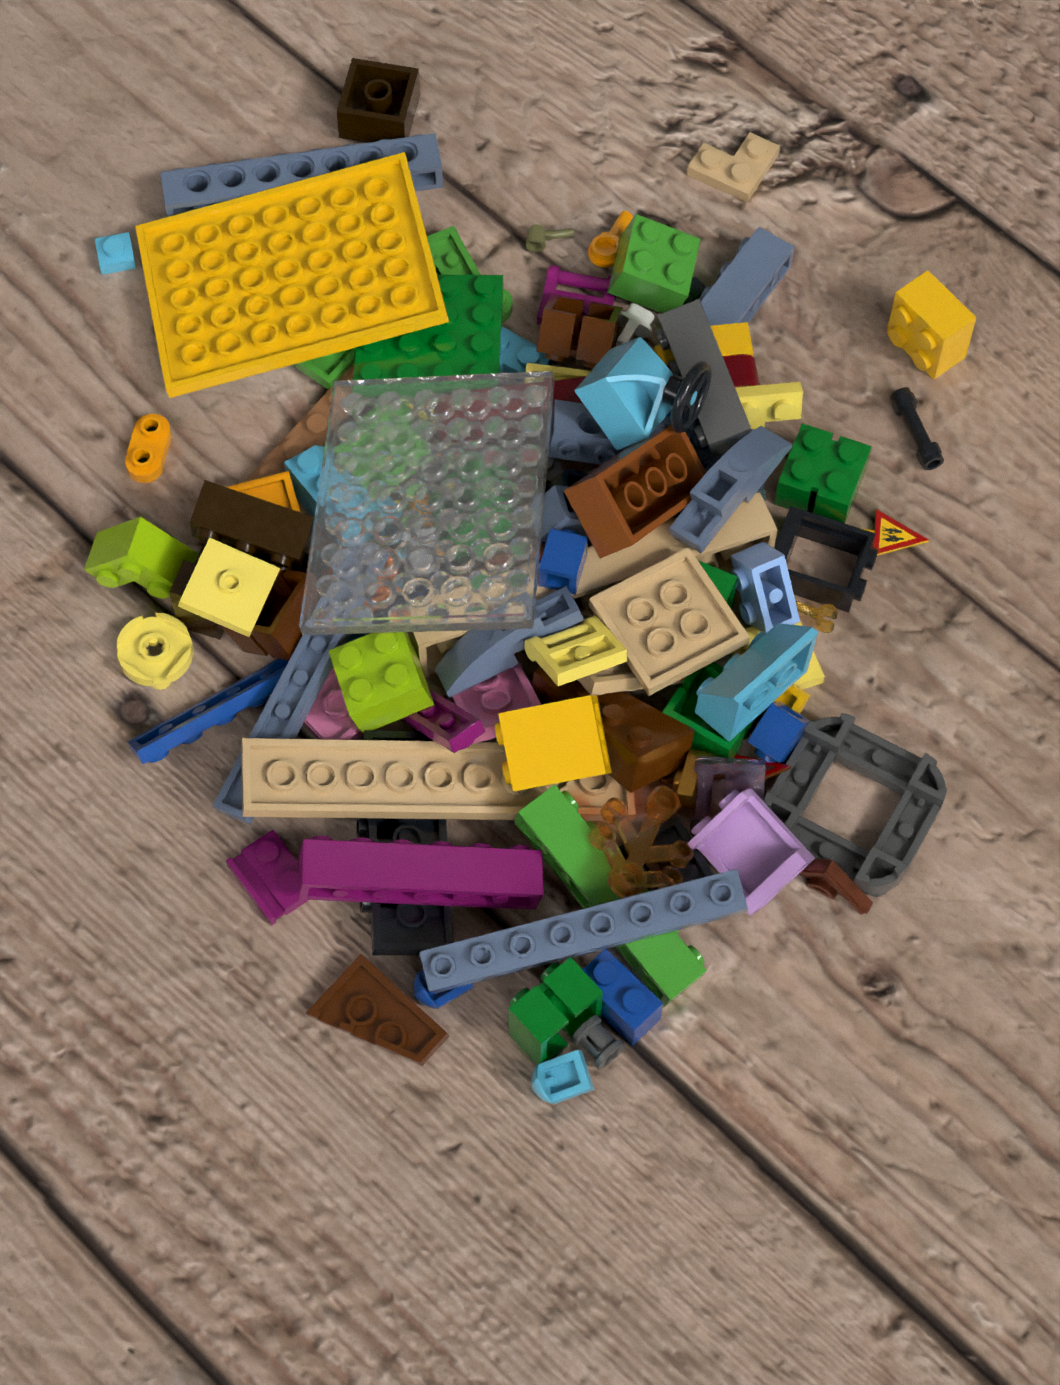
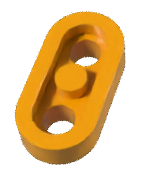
[125,414,172,483]

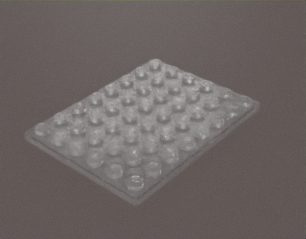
[299,371,555,635]

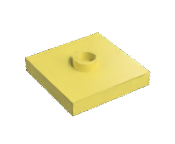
[178,537,280,637]

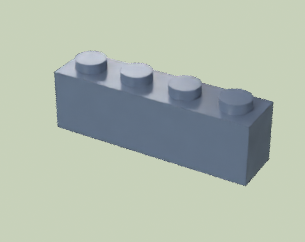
[700,227,795,326]

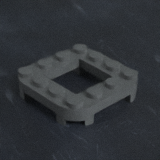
[764,713,947,897]

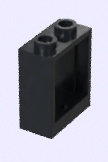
[774,506,879,613]

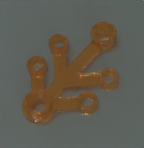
[589,786,694,898]

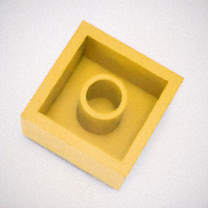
[886,270,977,380]

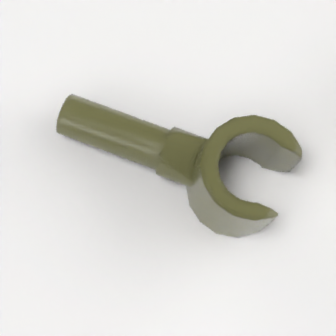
[526,224,574,252]

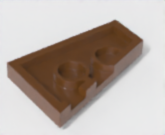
[306,954,450,1066]

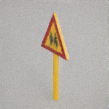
[861,509,929,556]

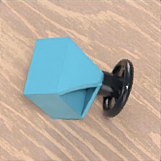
[574,337,712,450]

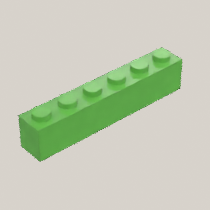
[514,784,707,1008]

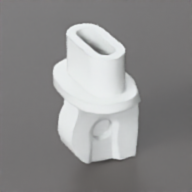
[616,303,654,347]

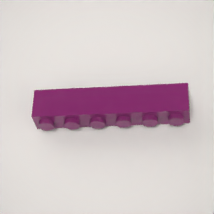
[298,836,543,910]

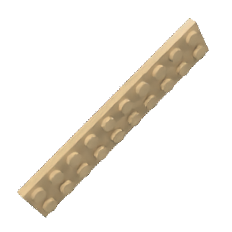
[241,738,636,821]

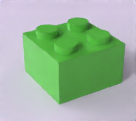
[607,214,701,313]

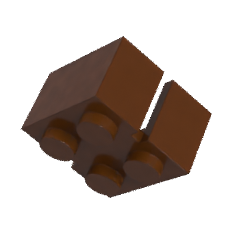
[536,294,623,368]
[220,569,326,661]

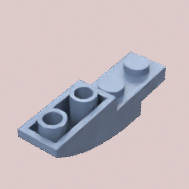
[669,426,792,553]
[435,586,584,698]

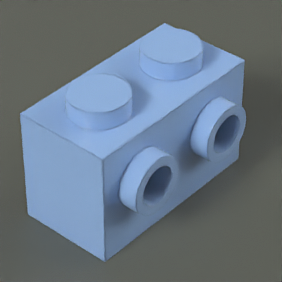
[731,541,800,633]

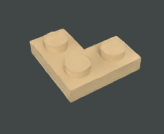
[687,132,780,203]

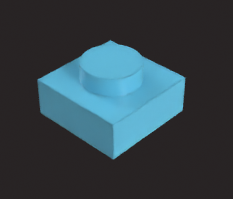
[94,232,136,275]

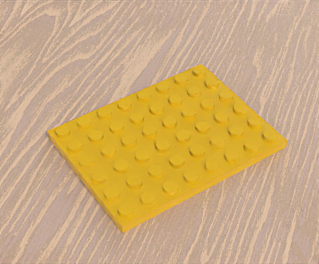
[135,152,449,398]

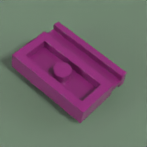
[226,830,309,926]

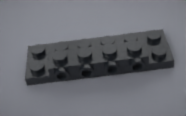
[356,730,454,955]

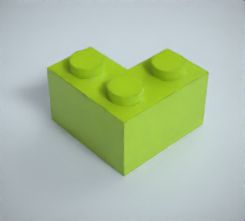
[84,516,198,599]

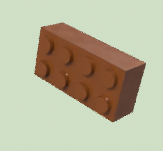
[564,424,707,559]

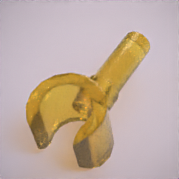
[795,601,838,633]

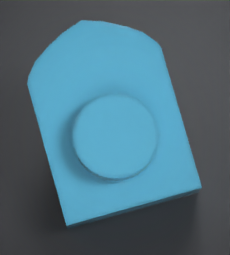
[531,1050,595,1104]

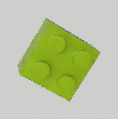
[329,622,434,734]

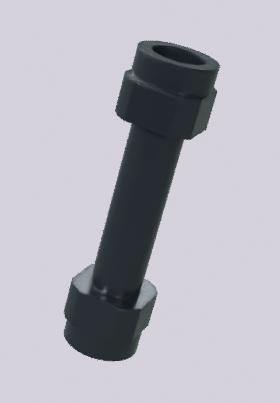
[890,387,944,470]

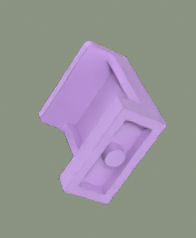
[687,788,816,916]

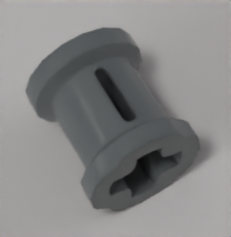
[571,1015,625,1070]

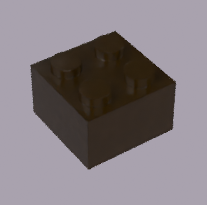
[337,58,420,143]

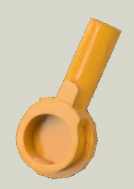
[588,211,633,268]

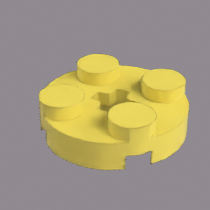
[117,613,194,690]

